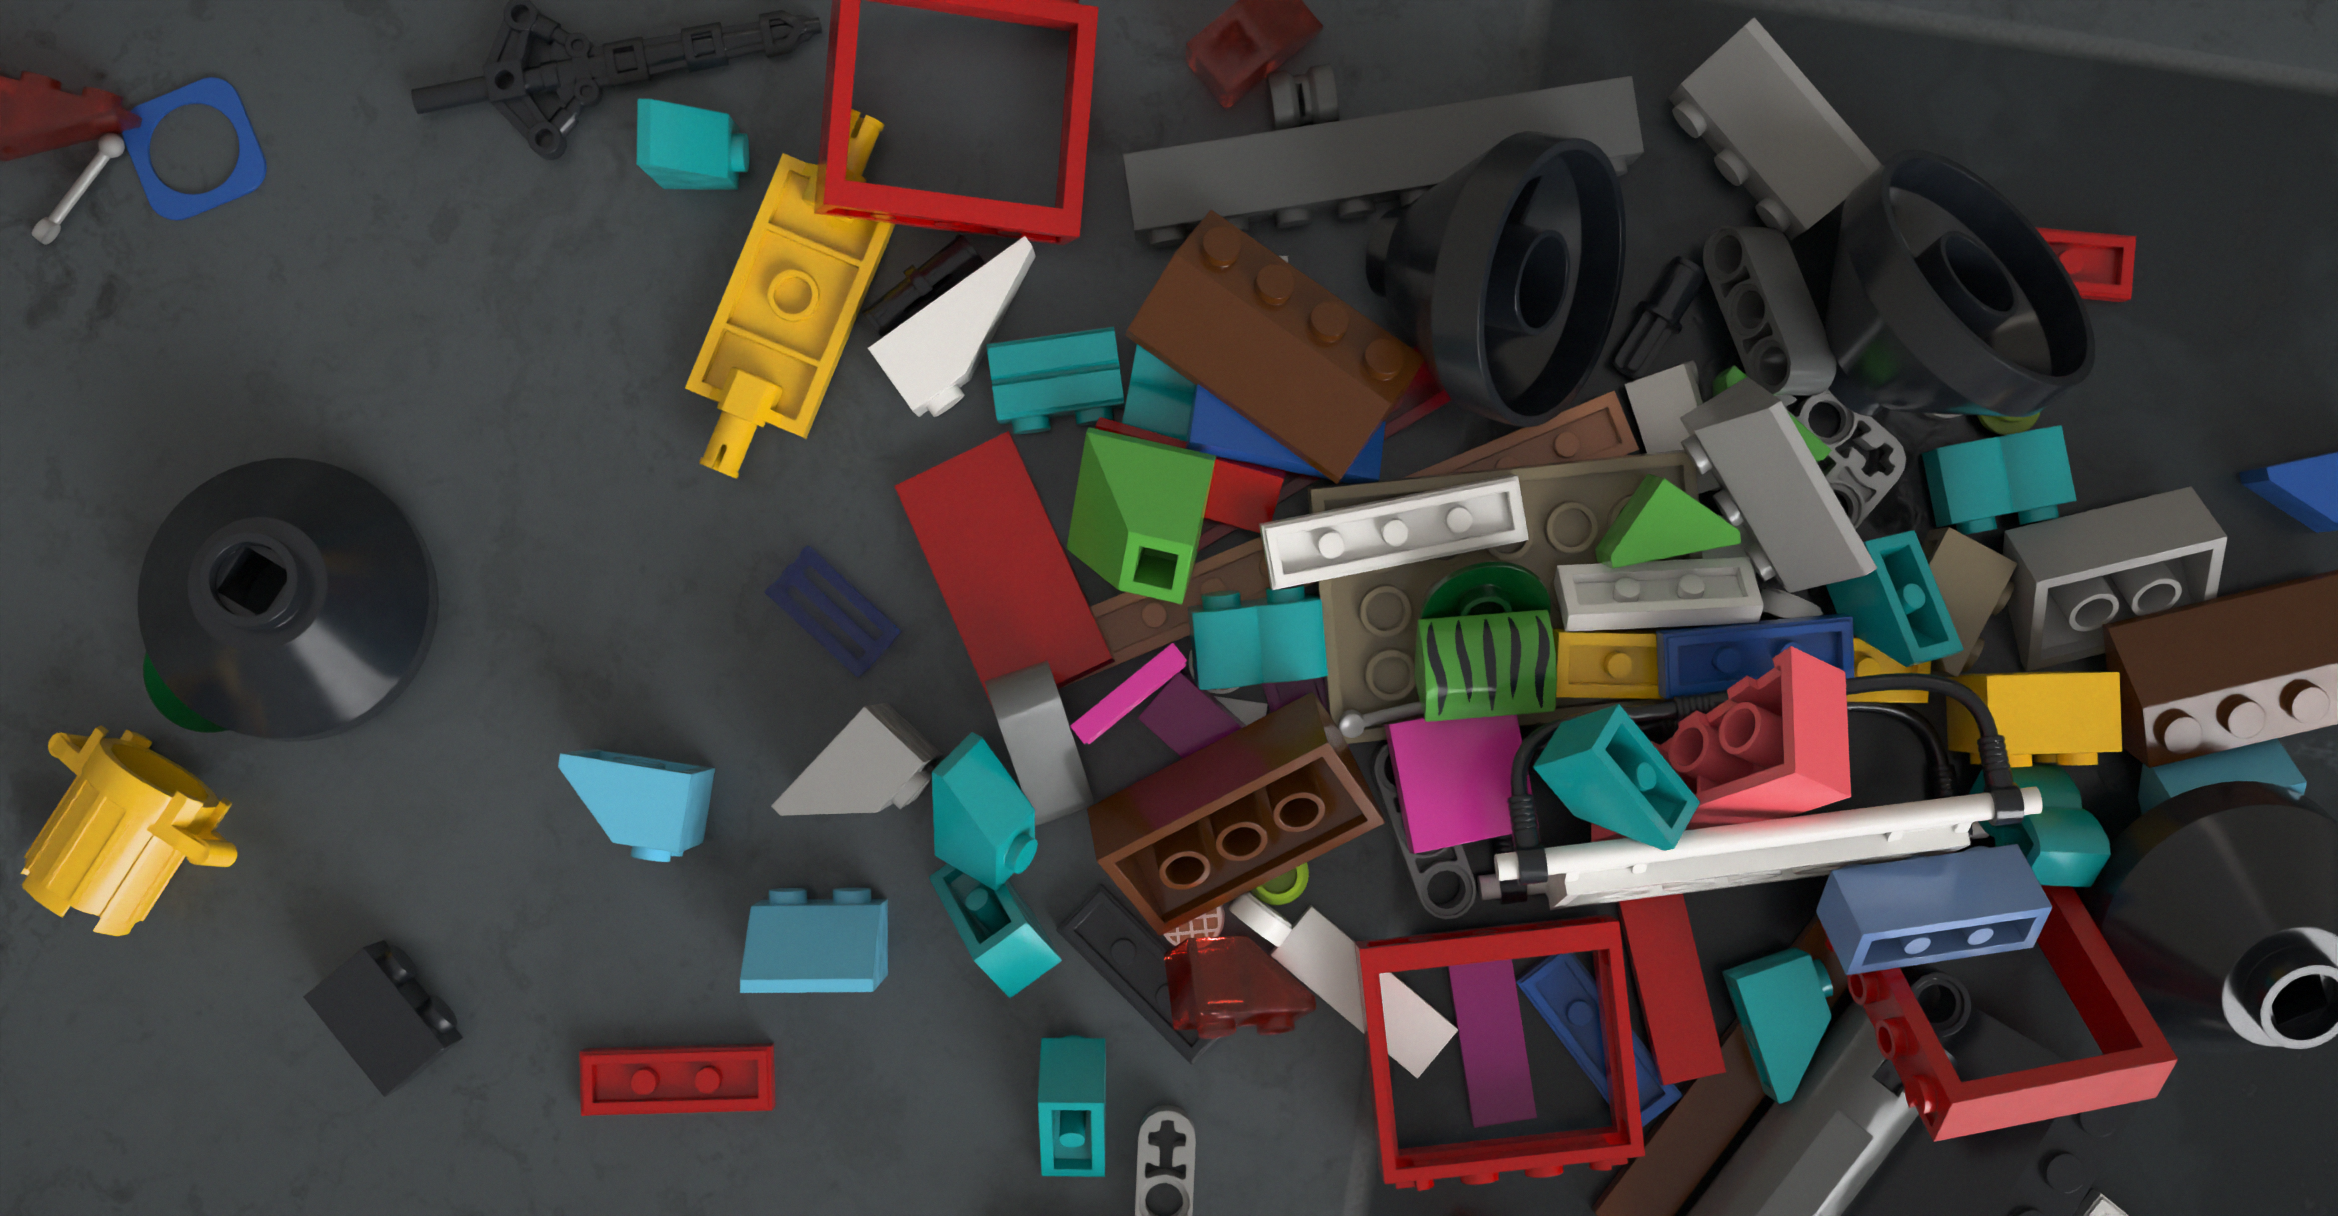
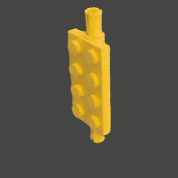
[685,109,896,479]

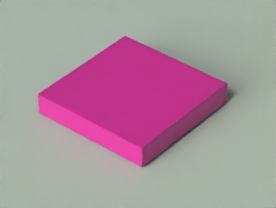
[1070,643,1187,744]
[1384,715,1539,854]

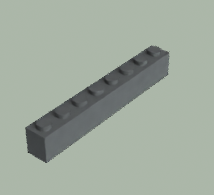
[1123,76,1644,248]

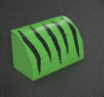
[1414,609,1557,722]

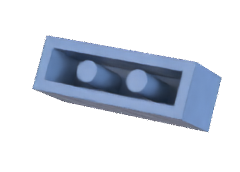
[1816,844,2052,975]

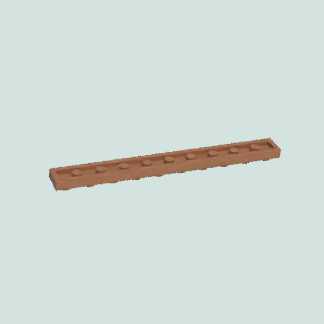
[1059,390,1639,689]

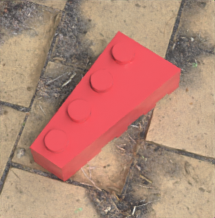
[1591,646,1851,842]

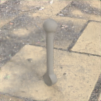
[32,133,125,245]
[1339,701,1423,738]

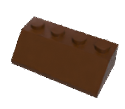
[1125,210,1425,484]
[2102,569,2338,768]
[1087,691,1385,936]

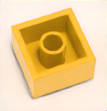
[1945,671,2122,767]

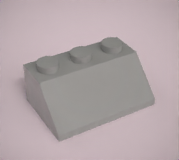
[1668,17,1882,240]
[1680,377,1877,593]
[2002,486,2227,671]
[771,702,942,815]

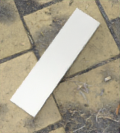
[1259,474,1529,590]

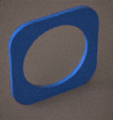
[122,77,267,221]

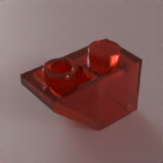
[1186,0,1324,110]
[1164,936,1317,1039]

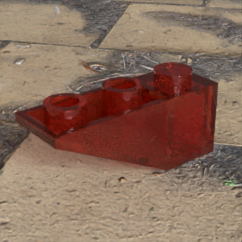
[0,67,142,162]

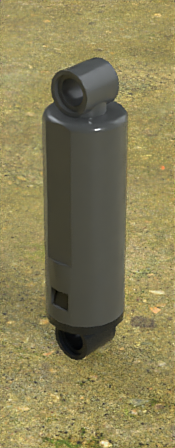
[1686,964,1971,1216]

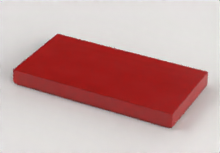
[894,431,1115,713]

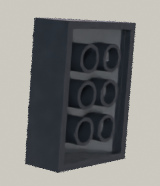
[1841,1005,2139,1216]

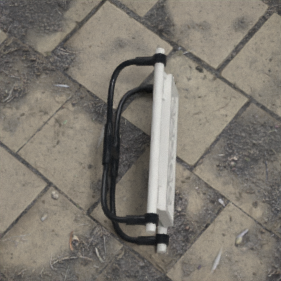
[1477,673,2042,910]

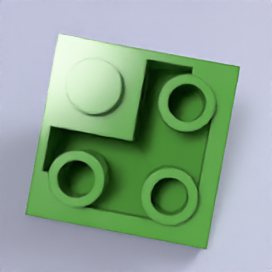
[1066,427,1216,604]

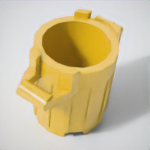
[21,725,237,936]

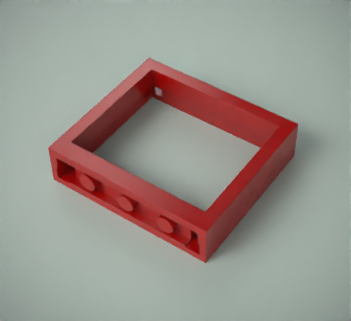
[814,0,1099,246]
[1821,885,2178,1142]
[1354,914,1645,1191]

